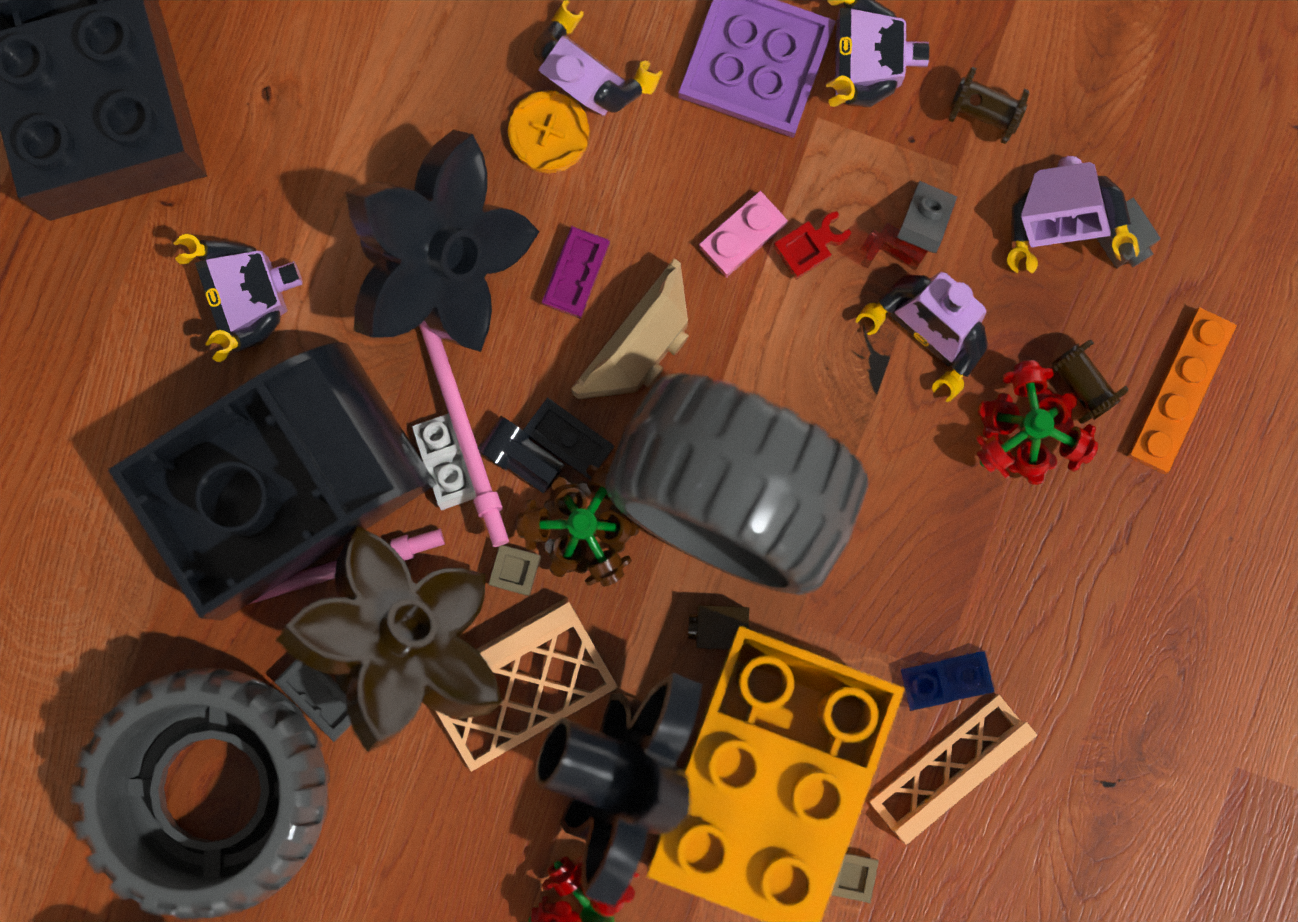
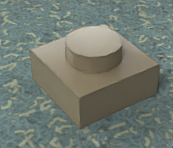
[488,545,541,596]
[831,853,879,903]

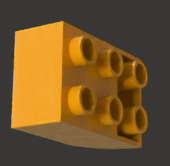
[647,626,905,922]

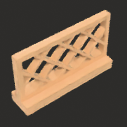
[437,597,618,772]

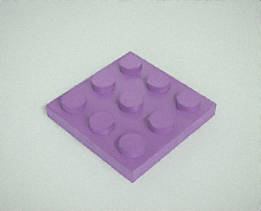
[678,0,836,138]

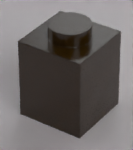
[688,605,749,650]

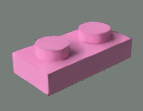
[699,191,788,278]

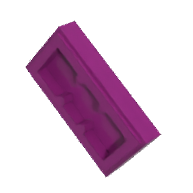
[542,226,610,319]

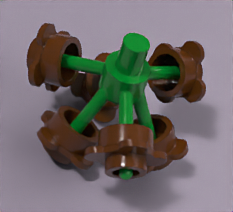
[516,465,640,587]

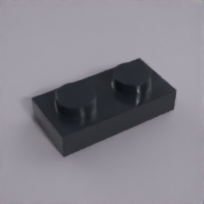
[523,397,615,480]

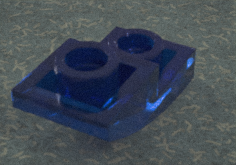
[901,650,995,711]

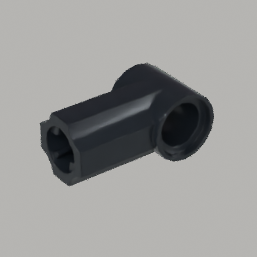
[478,415,565,494]

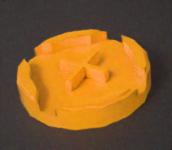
[508,90,590,174]

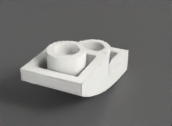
[412,413,476,510]

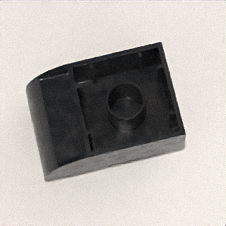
[0,0,207,221]
[108,342,437,621]

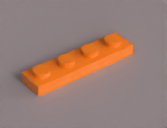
[1127,307,1237,475]

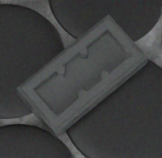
[897,181,957,254]
[274,659,351,742]

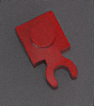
[773,211,852,280]

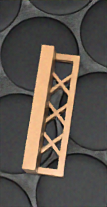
[868,694,1037,845]

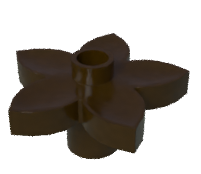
[276,526,502,753]

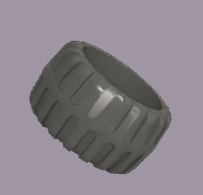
[605,373,868,595]
[70,668,330,919]

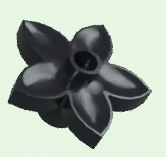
[345,130,539,352]
[536,673,702,907]

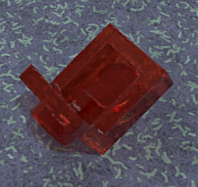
[860,222,928,271]

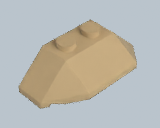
[571,258,689,399]

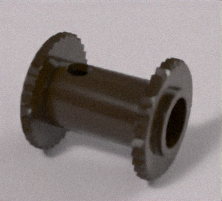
[948,67,1029,144]
[1050,340,1128,424]

